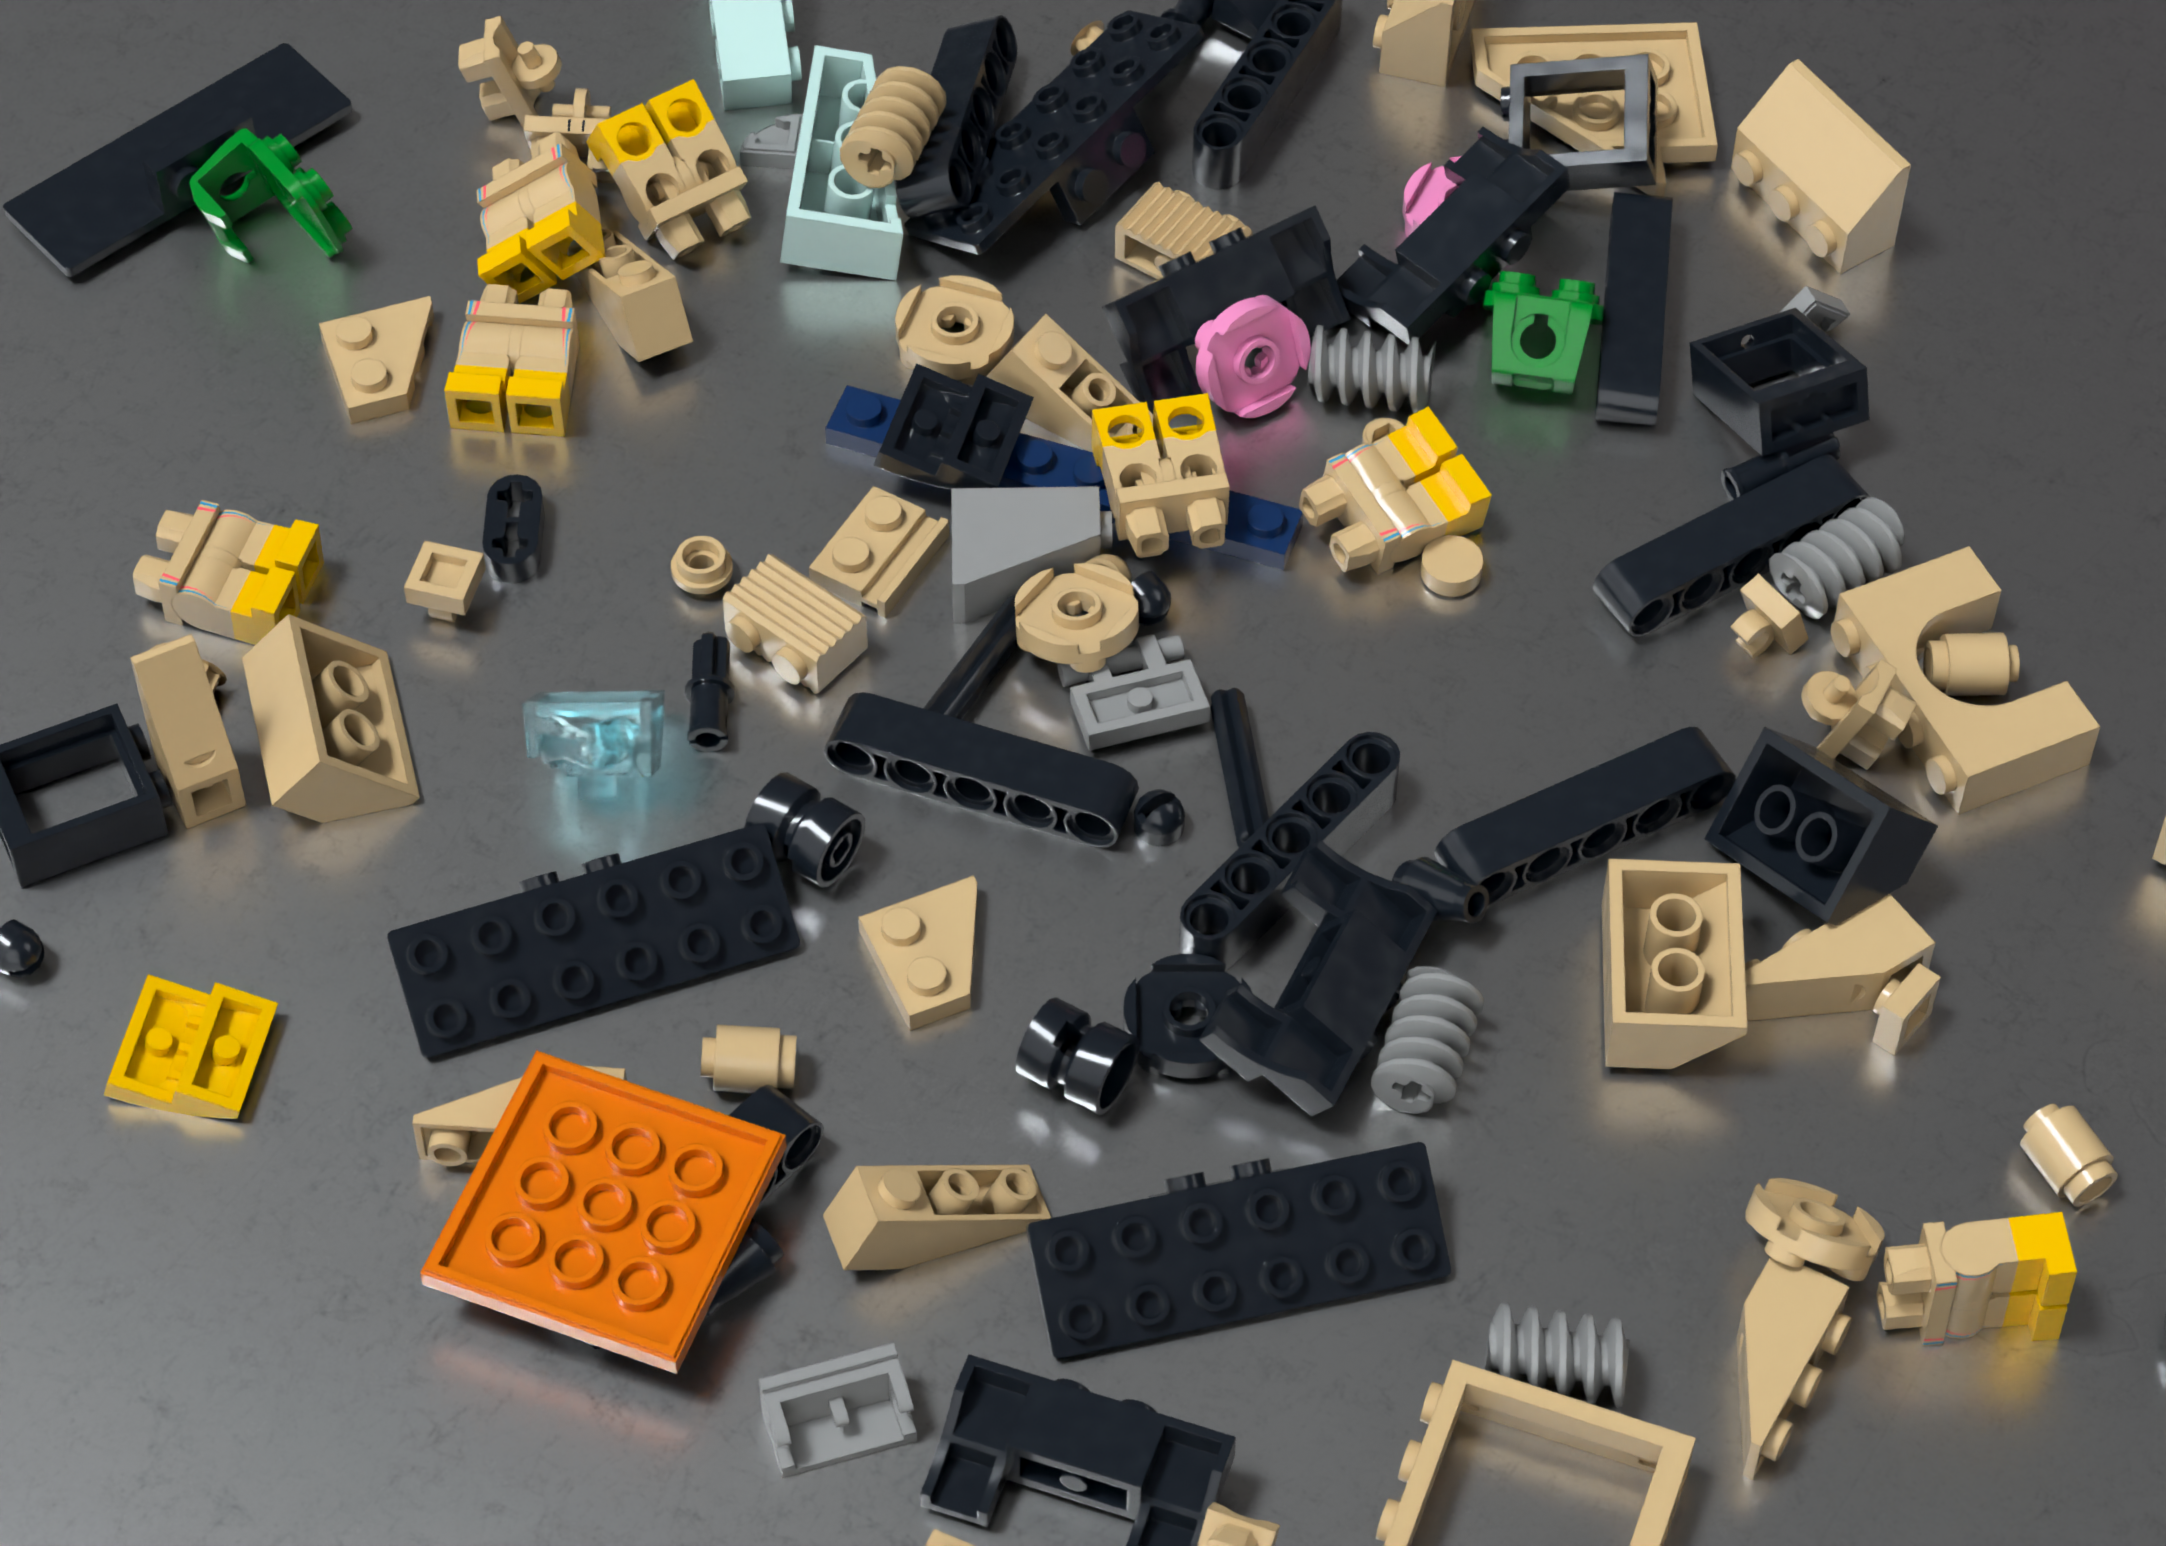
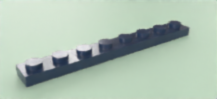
[825,385,1303,571]

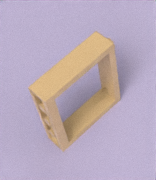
[1376,1360,1696,1546]

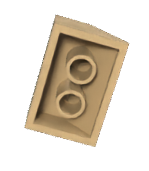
[1373,0,1476,87]
[1731,59,1911,274]
[242,614,420,823]
[1602,859,1747,1069]

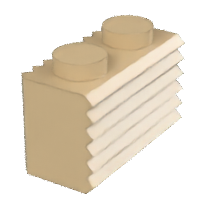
[1115,182,1253,279]
[723,554,868,694]

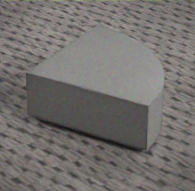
[740,114,803,169]
[1779,286,1850,332]

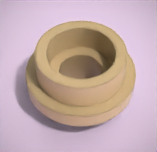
[671,536,733,594]

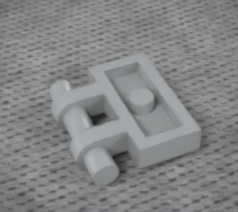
[1058,634,1210,751]

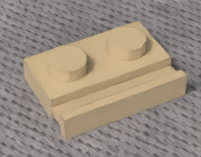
[809,486,950,618]

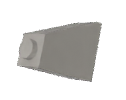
[951,486,1112,623]

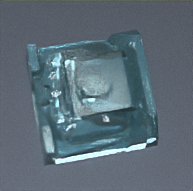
[522,690,665,801]

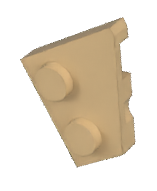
[319,296,434,424]
[858,875,978,1031]

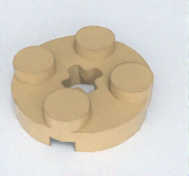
[895,275,1014,385]
[1015,563,1139,673]
[1745,1178,1885,1281]

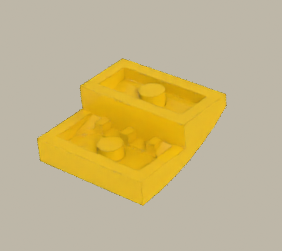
[104,974,278,1119]

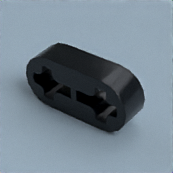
[482,474,545,584]

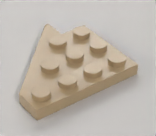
[1470,22,1718,197]

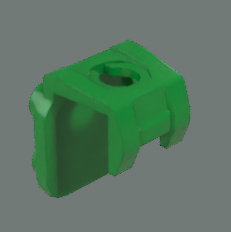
[189,128,353,263]
[1483,271,1605,395]

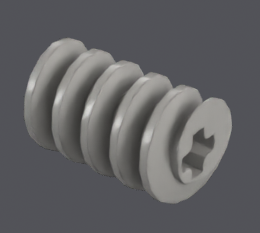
[1308,325,1436,413]
[1769,497,1905,619]
[1371,966,1484,1114]
[1484,1302,1630,1408]

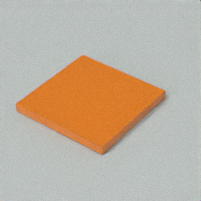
[420,1050,787,1374]

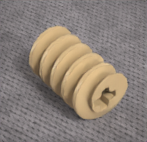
[840,66,947,188]

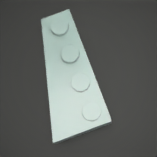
[709,0,802,111]
[780,45,903,281]

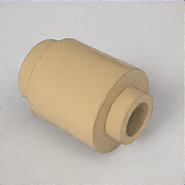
[1923,632,2020,696]
[700,1024,797,1093]
[2020,1104,2118,1207]

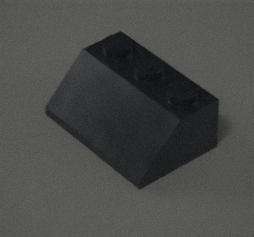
[1704,727,1938,926]

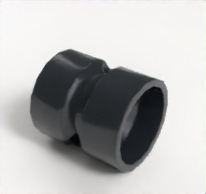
[744,772,865,887]
[1016,997,1140,1116]

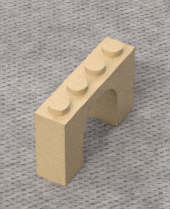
[1831,546,2100,815]

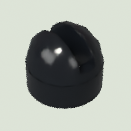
[1130,571,1171,626]
[1133,789,1185,846]
[0,919,45,978]

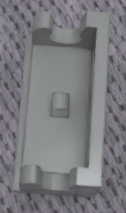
[759,1342,917,1478]

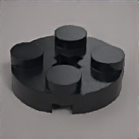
[1123,954,1252,1078]

